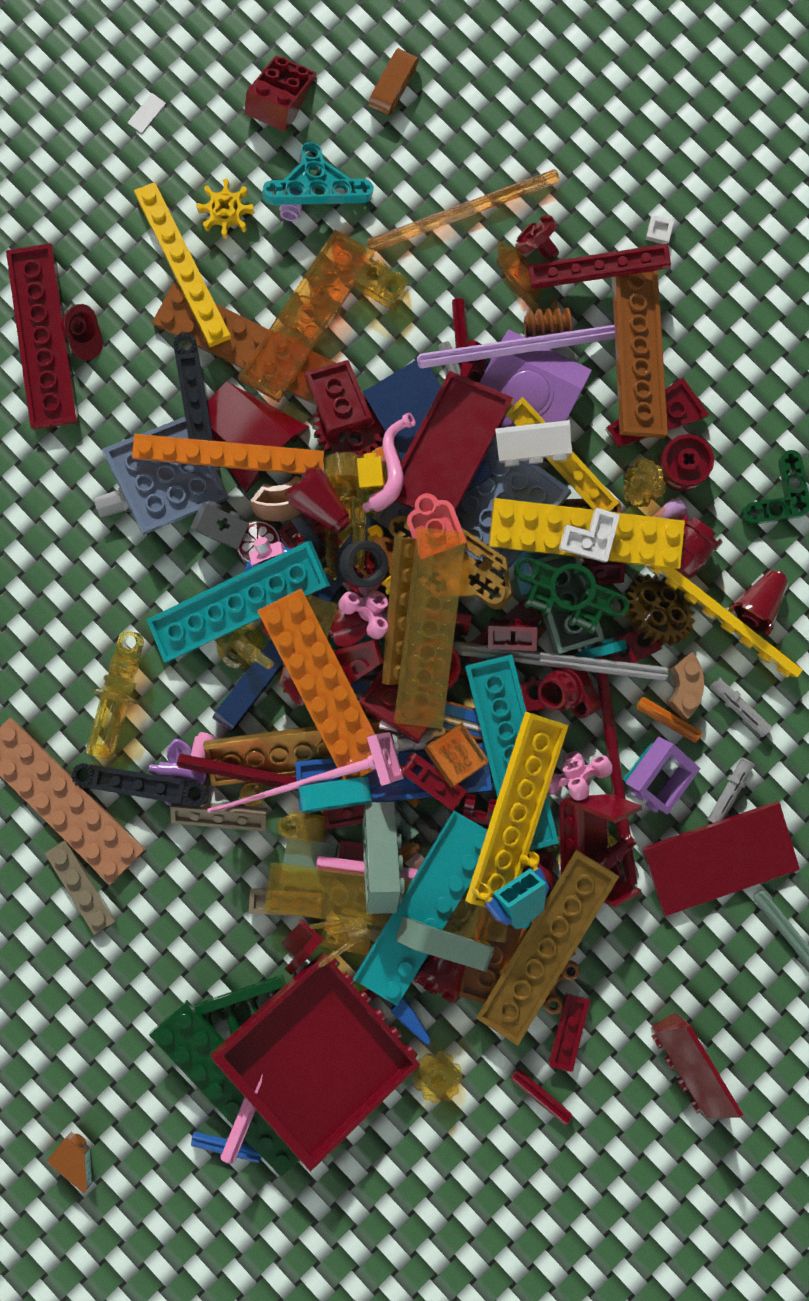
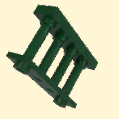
[192,974,286,1035]

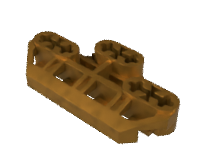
[389,514,512,609]

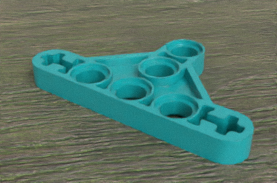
[262,142,374,205]

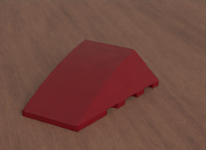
[207,381,309,493]

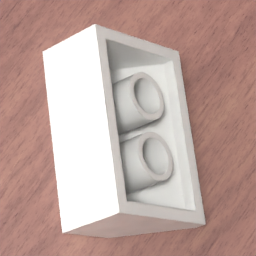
[495,420,572,467]

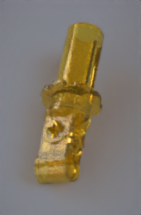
[85,631,144,760]

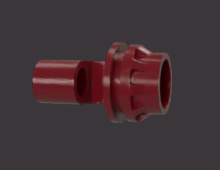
[538,650,601,718]

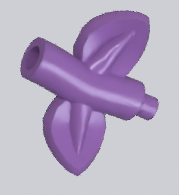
[149,739,208,805]

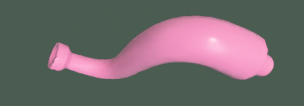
[363,413,415,512]

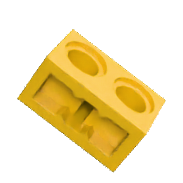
[357,453,388,493]

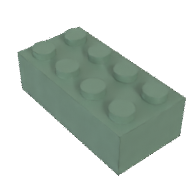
[527,555,605,654]
[362,802,404,914]

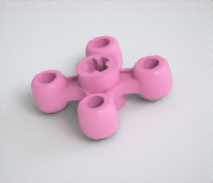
[338,574,389,639]
[547,751,613,800]

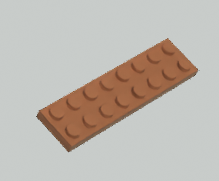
[0,718,146,885]

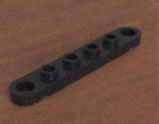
[173,332,213,467]
[71,763,209,807]

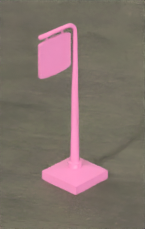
[207,732,404,813]

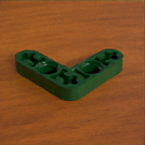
[741,450,809,525]

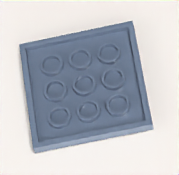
[102,417,229,535]

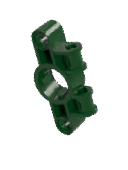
[513,557,629,634]

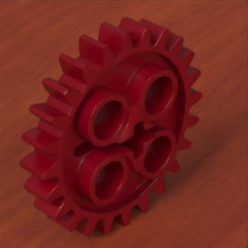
[312,396,385,463]

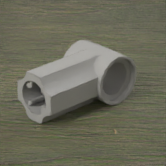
[94,488,131,518]

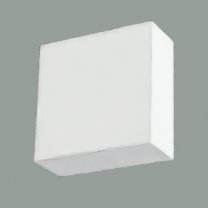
[645,215,674,244]

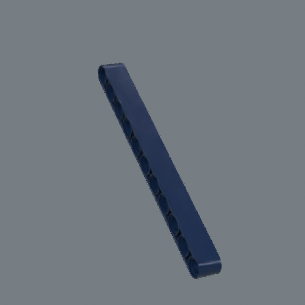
[212,514,386,732]

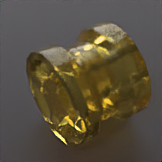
[240,783,265,807]

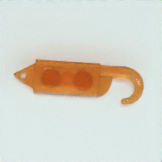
[496,241,557,315]

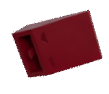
[244,55,316,132]

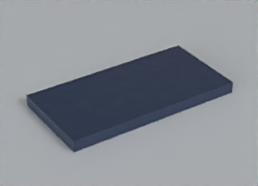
[363,360,494,491]

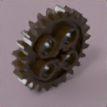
[624,574,695,646]

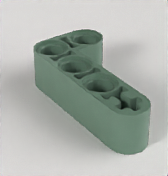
[395,916,494,972]

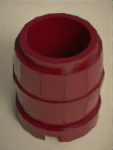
[676,514,723,579]

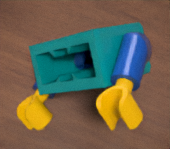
[472,851,549,929]

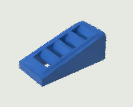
[390,996,431,1045]

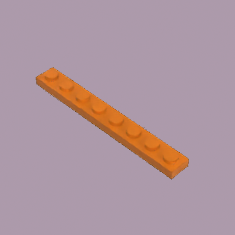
[132,434,324,474]

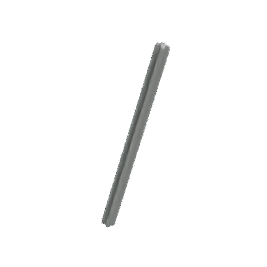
[453,642,668,681]

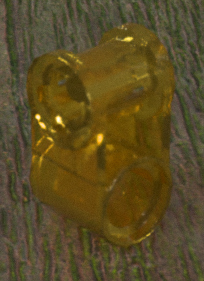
[277,813,326,843]

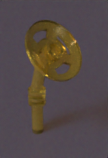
[216,624,273,669]

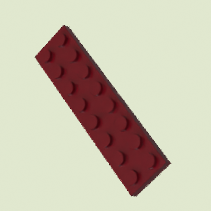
[6,243,79,430]

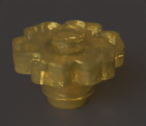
[622,459,666,507]
[413,1051,463,1103]

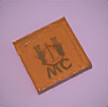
[424,723,489,788]

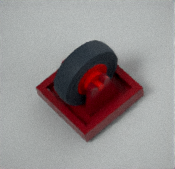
[278,514,343,561]

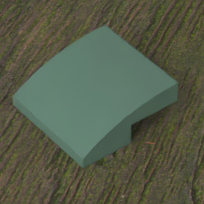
[279,836,339,892]

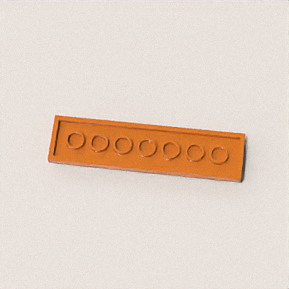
[257,588,375,780]

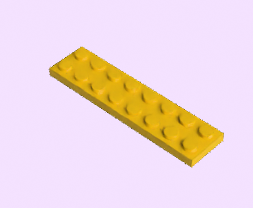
[489,498,685,569]
[465,712,569,907]

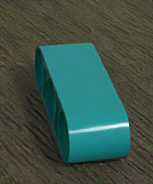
[299,777,372,813]

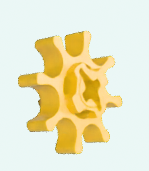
[196,179,255,239]

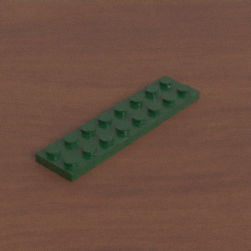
[149,1000,300,1177]

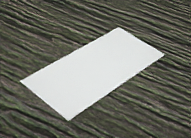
[128,93,166,133]

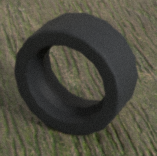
[340,541,388,588]

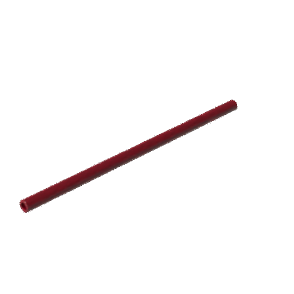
[594,620,638,885]

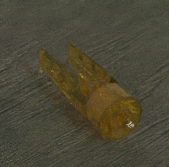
[323,452,367,580]

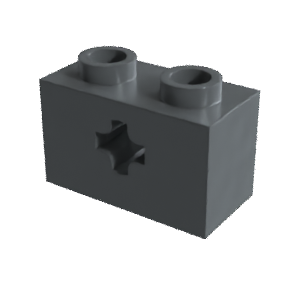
[190,501,249,549]

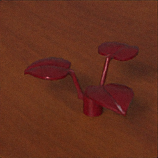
[261,609,369,706]

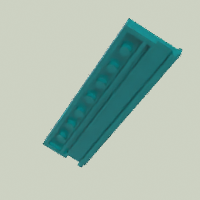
[353,810,487,1006]

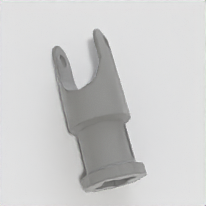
[391,726,446,754]

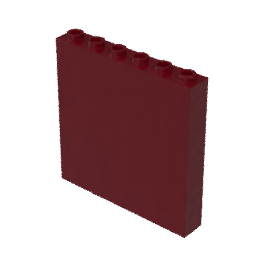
[210,952,421,1172]

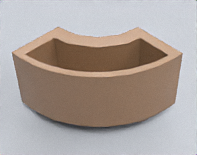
[250,476,303,521]
[667,652,704,720]

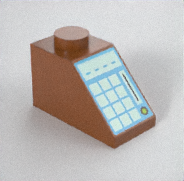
[46,1131,93,1193]

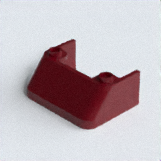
[560,794,642,908]

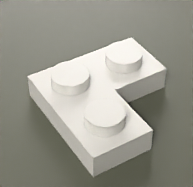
[559,508,620,563]

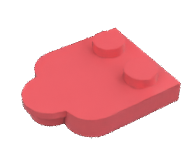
[407,493,467,560]

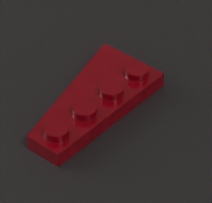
[605,378,709,448]

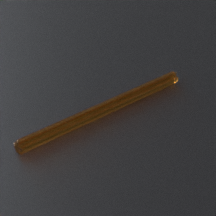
[367,169,560,252]

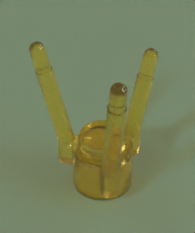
[310,916,368,967]

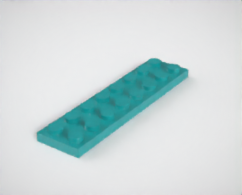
[146,541,330,663]
[465,655,559,850]

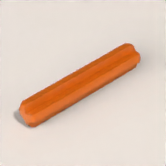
[636,697,702,743]

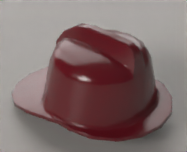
[61,304,103,360]

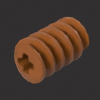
[523,308,572,338]

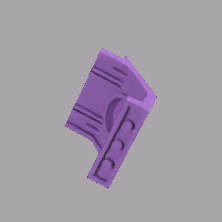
[480,329,592,462]

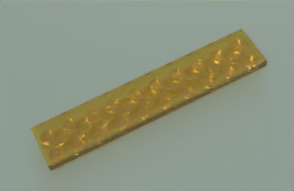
[264,862,508,943]

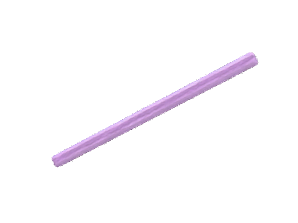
[417,325,615,368]

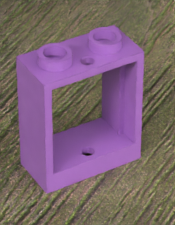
[625,737,701,815]

